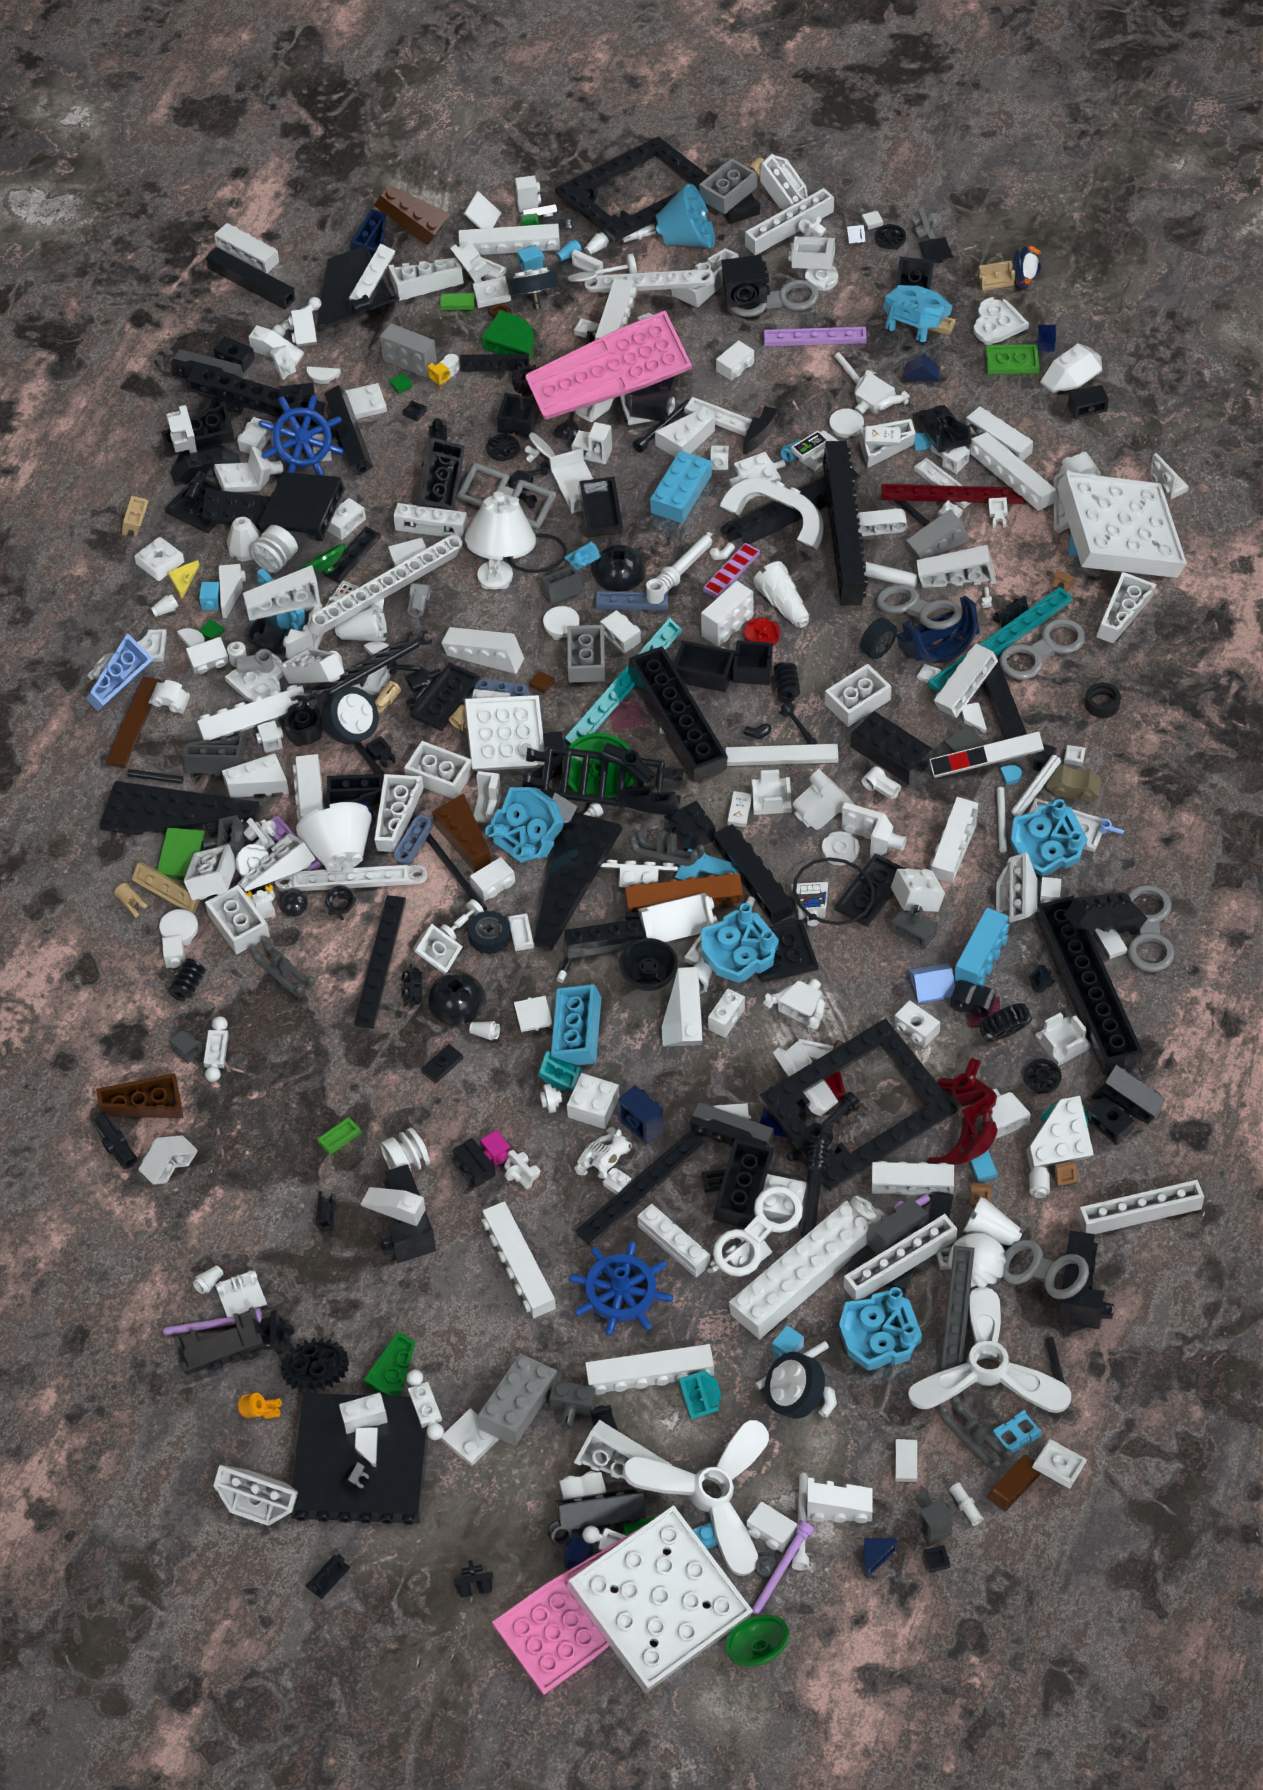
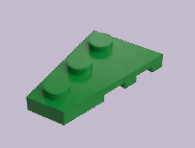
[363,1332,415,1396]

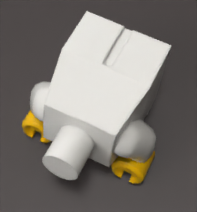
[245,885,276,919]

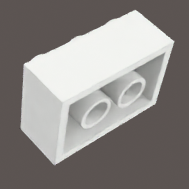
[701,581,754,647]
[824,664,891,727]
[404,741,473,799]
[184,844,236,900]
[205,885,270,955]

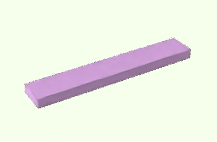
[764,327,867,346]

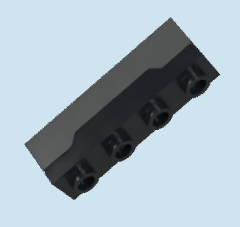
[171,349,243,379]
[563,919,644,959]
[690,1102,774,1147]

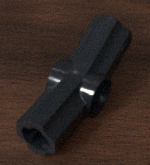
[601,743,656,786]
[91,1112,138,1169]

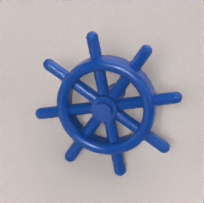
[258,395,345,476]
[568,1241,674,1336]

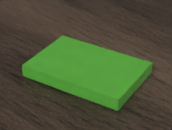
[985,344,1040,375]
[157,828,205,880]

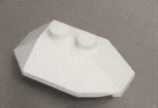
[760,154,808,210]
[1040,343,1102,393]
[996,852,1038,923]
[213,1465,298,1526]

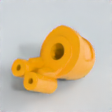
[237,1393,282,1419]

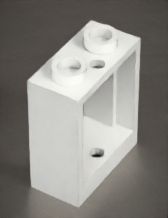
[789,236,835,269]

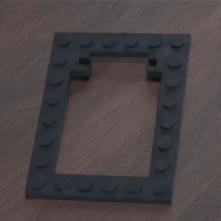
[555,136,709,242]
[758,1018,958,1191]

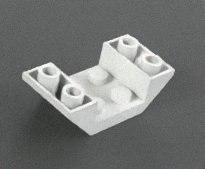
[283,603,324,659]

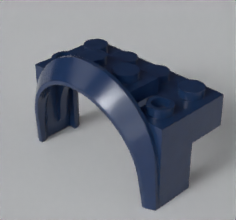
[897,595,980,663]

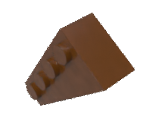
[432,793,491,873]

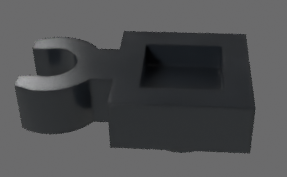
[366,736,396,768]

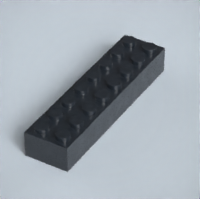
[628,646,728,782]

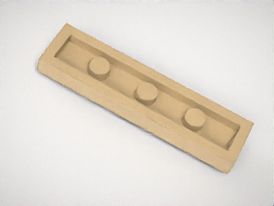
[131,862,200,914]

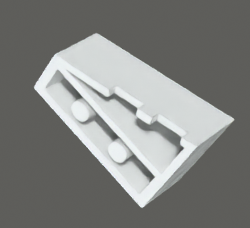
[655,409,715,457]
[859,419,916,468]
[222,753,289,798]
[807,1478,872,1523]

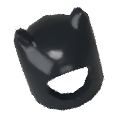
[247,617,284,655]

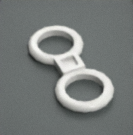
[713,1186,803,1277]

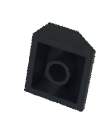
[896,257,935,290]

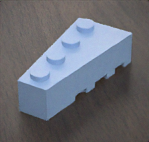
[86,633,153,712]

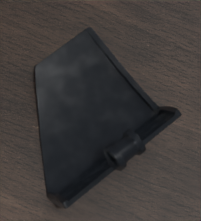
[316,245,400,332]

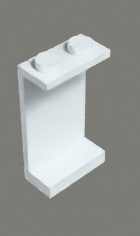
[549,448,593,514]
[638,893,718,942]

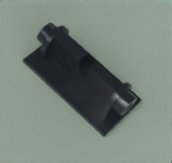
[429,418,447,441]
[992,596,1029,628]
[401,964,422,1006]
[305,1554,351,1600]

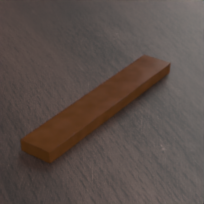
[107,676,161,768]

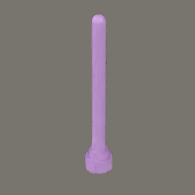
[163,1308,263,1335]
[752,1520,815,1615]

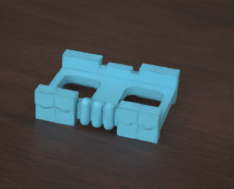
[992,1410,1042,1455]

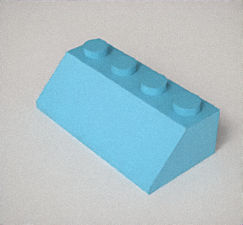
[551,984,601,1065]

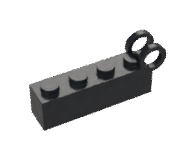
[547,1488,646,1547]

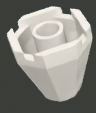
[226,517,262,562]

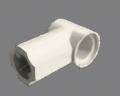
[861,766,901,799]

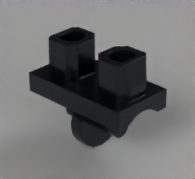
[261,1310,295,1354]
[454,1560,494,1598]

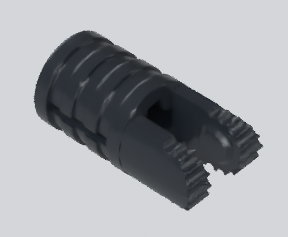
[315,1191,336,1229]

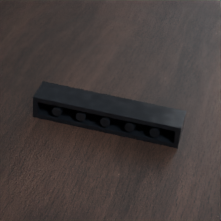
[713,824,794,924]

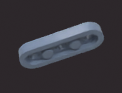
[475,679,529,697]
[394,815,433,865]

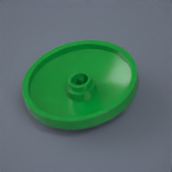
[562,733,635,798]

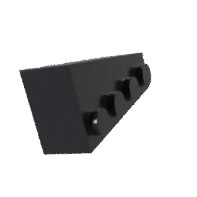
[161,401,235,457]
[1064,892,1148,935]

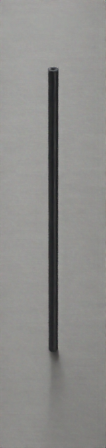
[355,743,487,911]

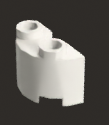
[1060,452,1101,476]
[148,680,190,714]

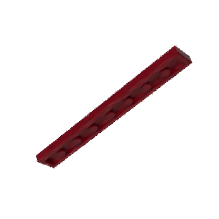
[881,484,1024,504]

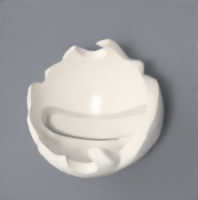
[948,1233,1006,1288]

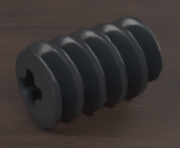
[774,663,800,703]
[168,958,206,1001]

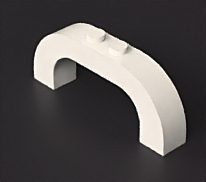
[720,478,823,550]

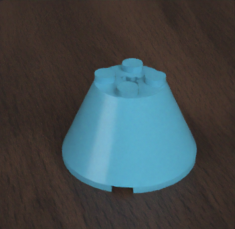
[656,183,715,248]

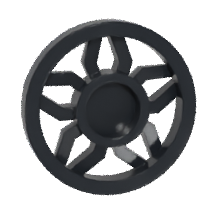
[875,224,906,250]
[487,433,520,461]
[1024,1059,1062,1094]

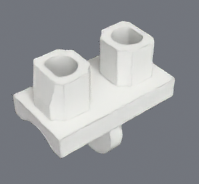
[798,216,826,237]
[269,345,296,380]
[243,818,276,850]
[504,1150,541,1190]

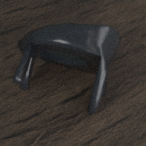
[325,885,357,920]

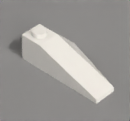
[238,833,315,891]
[662,967,702,1047]

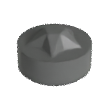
[756,1556,778,1579]

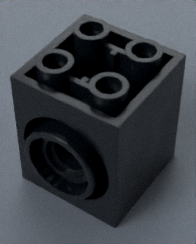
[721,254,770,308]

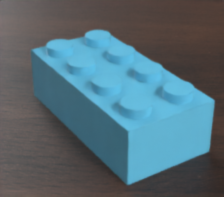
[650,451,712,524]
[954,908,1010,986]

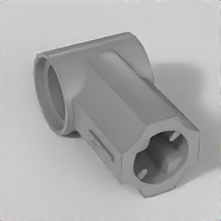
[407,583,430,618]
[236,649,274,673]

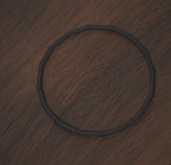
[793,857,875,925]

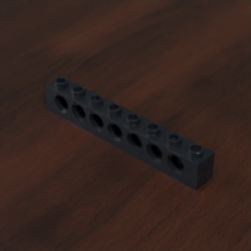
[187,364,325,427]

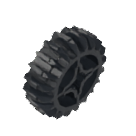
[979,1003,1032,1042]

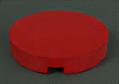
[744,618,780,646]

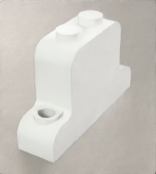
[793,769,855,830]

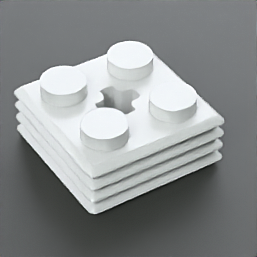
[134,537,184,581]

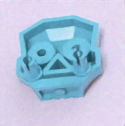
[883,285,952,342]
[485,787,564,863]
[1011,799,1088,877]
[701,903,779,983]
[839,1287,922,1370]

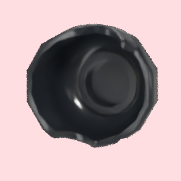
[279,888,308,917]

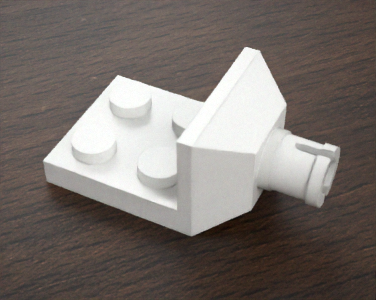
[214,447,283,492]
[842,802,907,858]

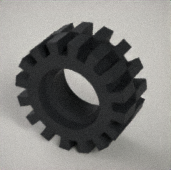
[512,363,540,396]

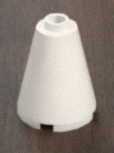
[335,606,387,642]
[963,1197,1022,1246]

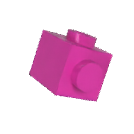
[480,1130,511,1167]

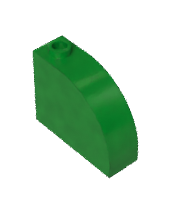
[482,310,535,363]

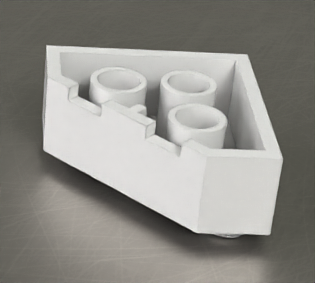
[1026,1096,1094,1169]

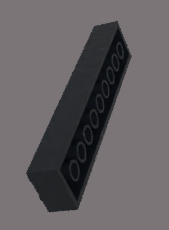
[822,440,868,606]
[1035,895,1143,1075]

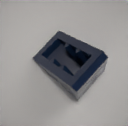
[904,354,940,382]
[864,1538,898,1579]

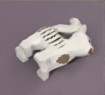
[574,1127,632,1179]

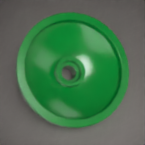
[298,543,346,574]
[725,1614,790,1667]

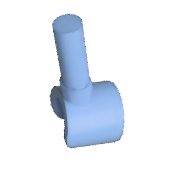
[1100,819,1124,835]

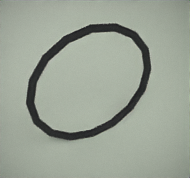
[507,533,567,573]

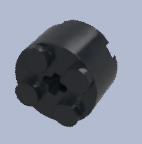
[284,703,323,747]

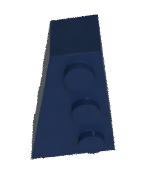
[350,209,387,257]

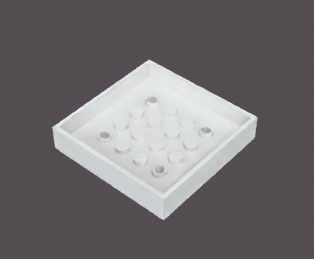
[1057,472,1187,578]
[567,1505,753,1694]

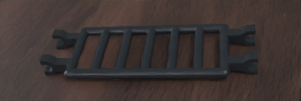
[290,629,433,711]
[522,746,684,809]

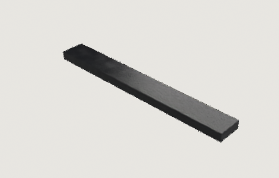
[575,1130,705,1246]

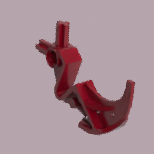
[927,1058,998,1165]

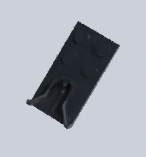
[913,405,972,453]

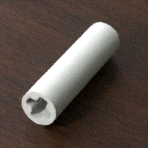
[864,562,918,588]

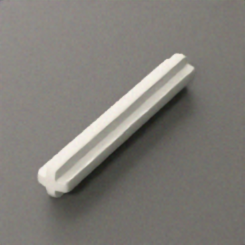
[1011,755,1061,817]

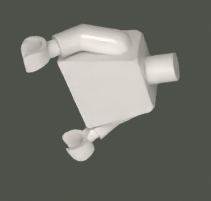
[854,370,910,415]
[763,979,825,1030]

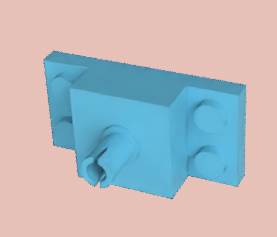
[251,568,306,632]

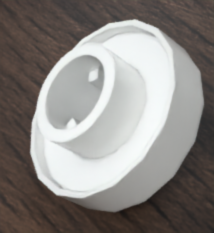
[540,1084,562,1114]

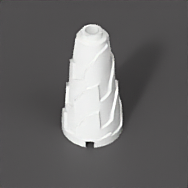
[753,561,809,628]

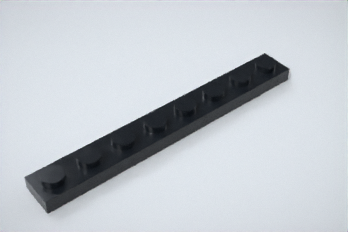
[354,895,406,1029]

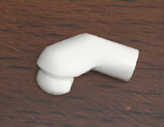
[709,543,735,560]
[818,1386,837,1418]

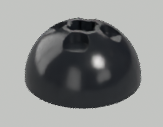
[593,545,646,592]
[620,938,678,991]
[428,972,486,1025]

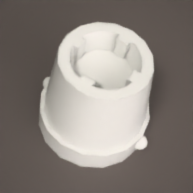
[693,962,713,994]

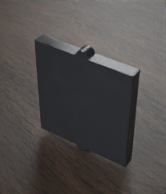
[919,237,954,263]

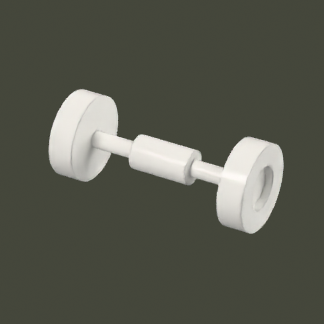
[439,899,484,940]

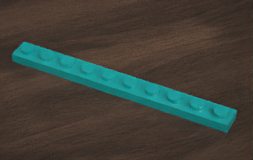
[928,587,1073,693]
[563,618,682,746]

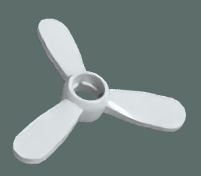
[908,1287,1071,1413]
[622,1420,769,1576]

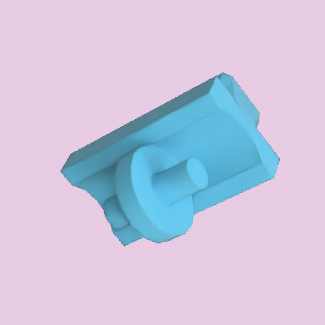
[565,541,601,570]

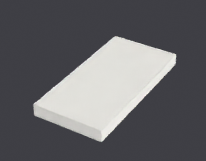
[1028,798,1106,852]

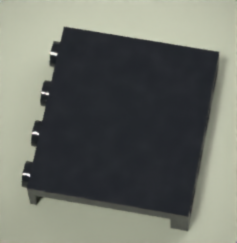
[259,472,345,541]

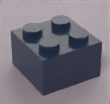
[617,1085,664,1145]

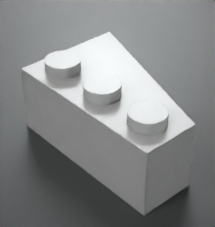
[907,509,970,560]

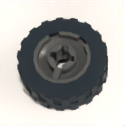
[860,617,898,659]
[468,911,511,954]

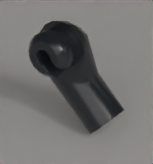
[744,724,772,739]

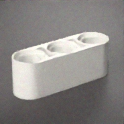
[856,509,908,536]

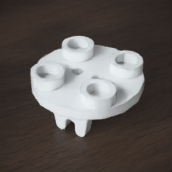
[477,559,513,590]

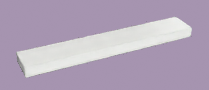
[726,744,838,766]

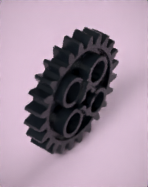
[280,1338,349,1393]

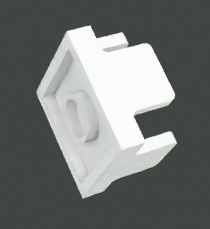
[450,240,491,283]
[166,405,197,453]
[751,770,792,815]
[1035,1012,1091,1066]

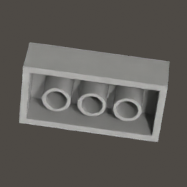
[478,1353,557,1446]

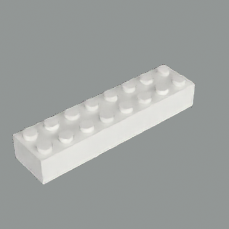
[729,1201,876,1340]

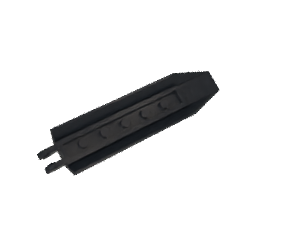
[720,469,859,544]

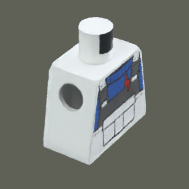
[791,882,828,926]

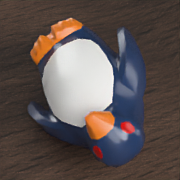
[1013,246,1041,289]

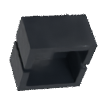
[497,393,540,437]
[733,640,773,685]
[664,801,716,851]

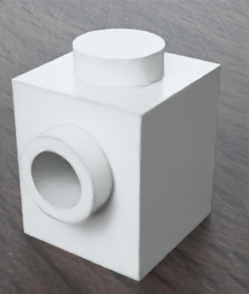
[255,721,283,753]

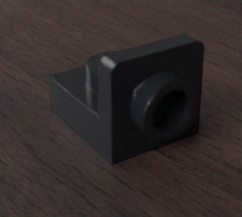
[590,1405,619,1432]

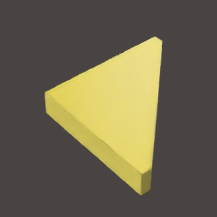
[168,560,200,598]

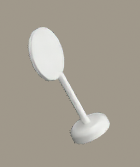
[568,253,637,282]

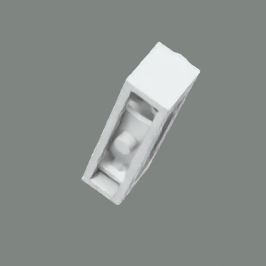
[394,503,468,540]

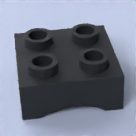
[724,193,760,224]

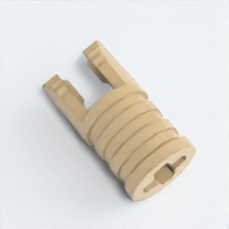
[375,681,401,714]
[114,883,148,917]

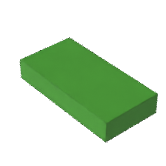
[440,293,475,310]
[317,1117,361,1156]

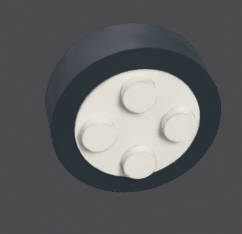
[507,267,559,310]
[322,687,379,745]
[764,1352,825,1419]

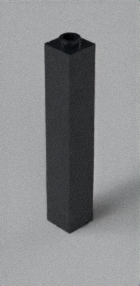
[206,247,296,310]
[324,385,373,475]
[982,656,1027,740]

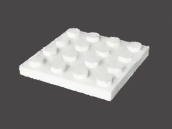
[464,695,545,771]

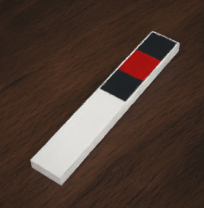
[930,732,1044,778]

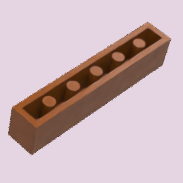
[625,873,743,912]

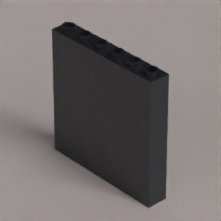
[291,1393,428,1525]

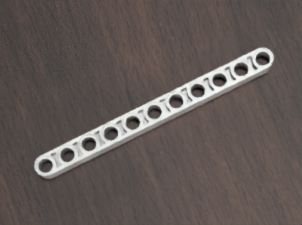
[308,535,462,635]

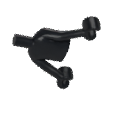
[499,462,550,509]
[387,661,441,711]

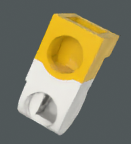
[427,354,460,385]

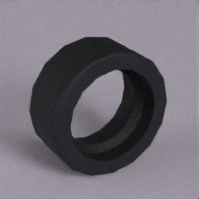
[1085,682,1121,718]

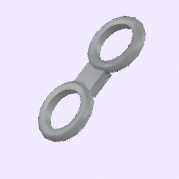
[730,280,819,317]
[876,585,962,630]
[999,619,1085,680]
[1128,885,1175,972]
[1002,1240,1089,1299]

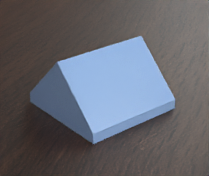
[909,963,955,1004]

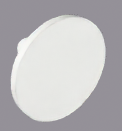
[525,432,556,463]

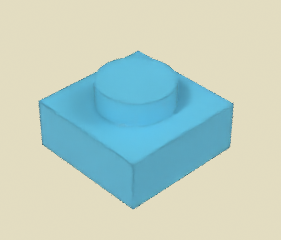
[693,1522,718,1549]

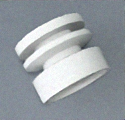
[250,525,298,573]
[380,1127,430,1173]

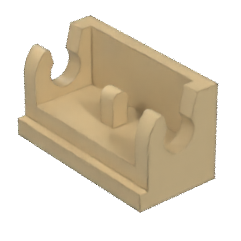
[978,260,1015,291]
[122,496,149,536]

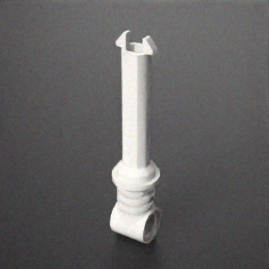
[646,532,713,604]

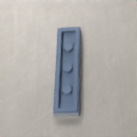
[596,591,668,610]

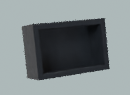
[578,476,623,538]
[674,640,735,692]

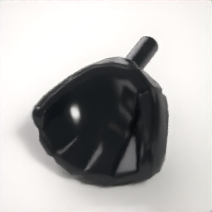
[554,412,580,441]

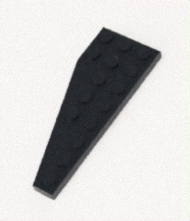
[99,781,260,835]
[533,813,623,951]

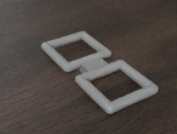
[457,462,556,529]

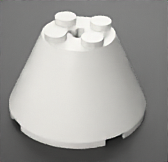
[465,492,536,560]
[296,802,372,873]

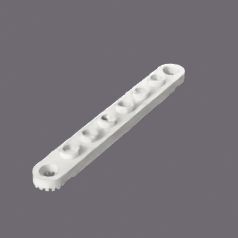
[585,269,715,293]
[275,864,427,892]

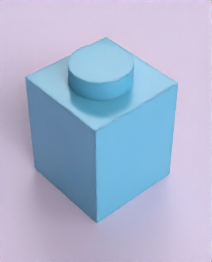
[517,245,544,271]
[199,582,221,610]
[772,1325,804,1359]

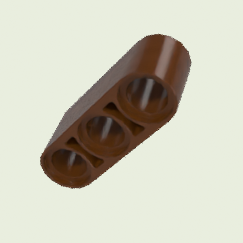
[987,1454,1041,1512]

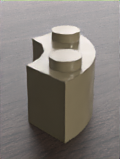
[1046,765,1102,801]

